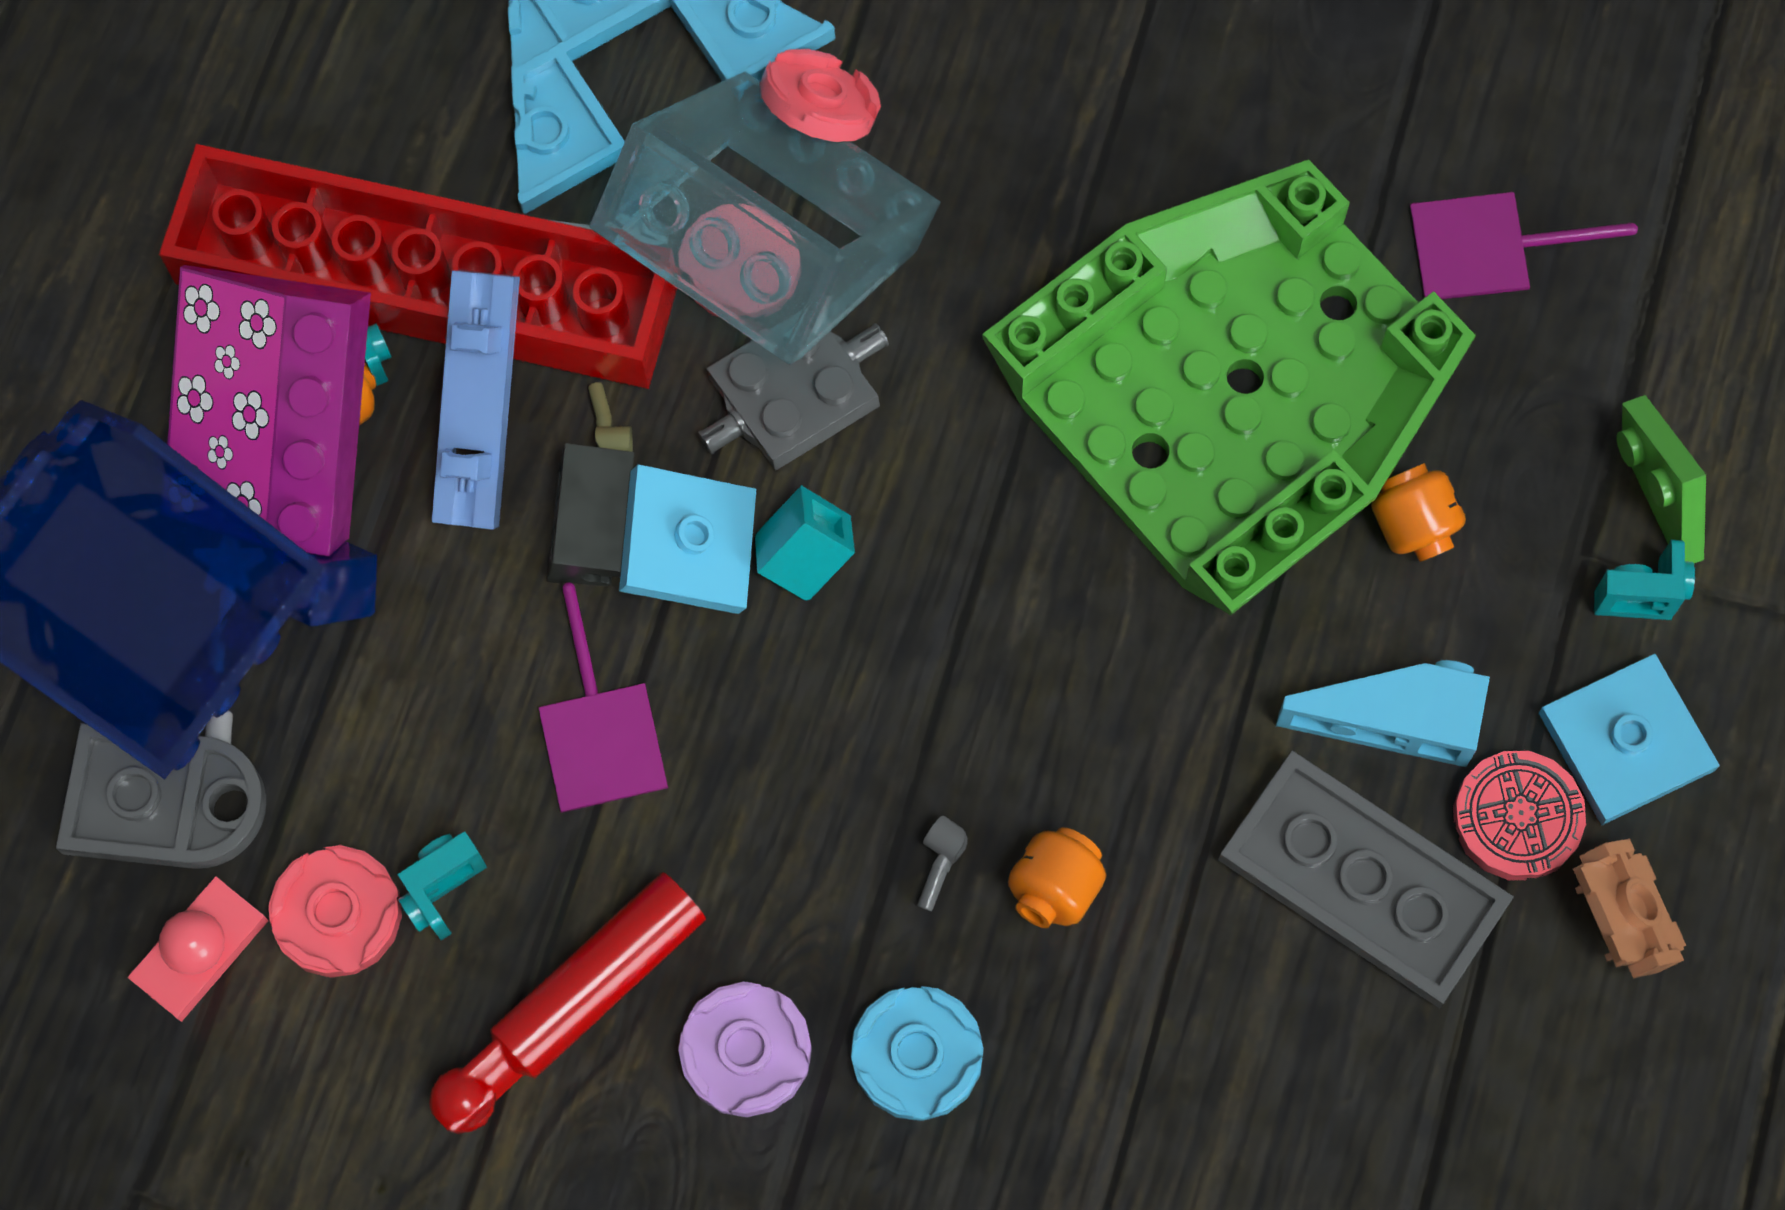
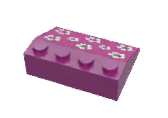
[162,265,371,556]

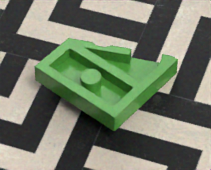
[1617,395,1706,564]

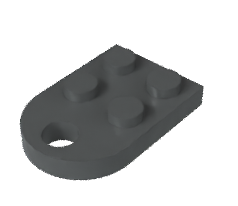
[56,723,266,869]

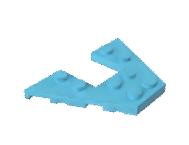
[508,0,835,214]

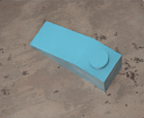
[1276,660,1490,767]

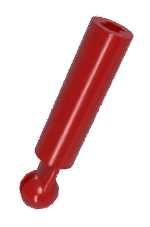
[429,872,706,1134]

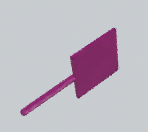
[1410,192,1638,299]
[539,582,668,813]

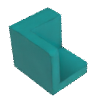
[755,485,855,600]

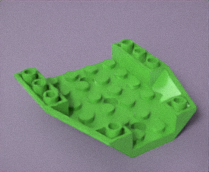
[983,160,1476,615]

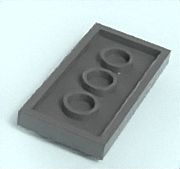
[1218,751,1514,1009]

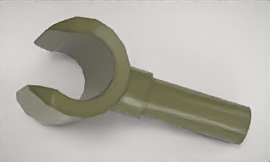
[588,382,633,452]

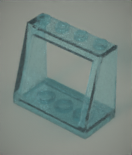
[589,71,940,365]

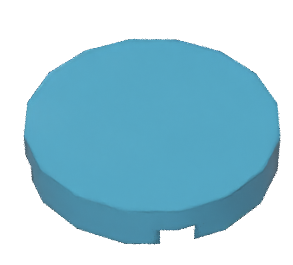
[851,986,983,1121]

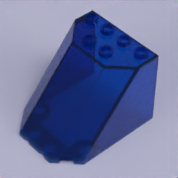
[0,400,326,780]

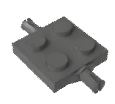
[697,305,889,471]

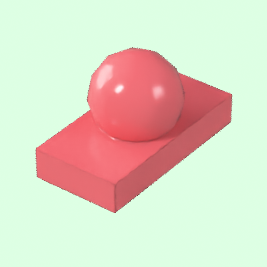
[128,876,269,1022]

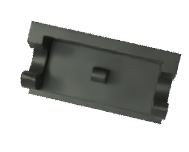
[547,443,634,586]

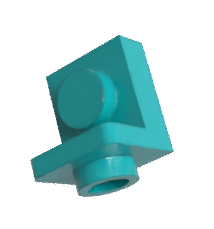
[1594,540,1695,620]

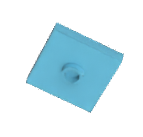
[619,465,756,614]
[1539,654,1720,826]

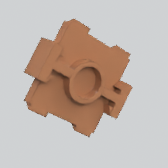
[1573,839,1686,978]

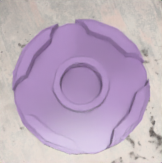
[678,982,812,1117]

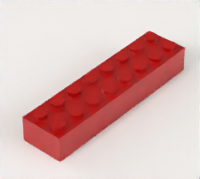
[159,144,680,389]

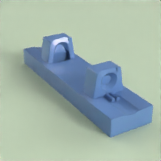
[432,270,520,529]

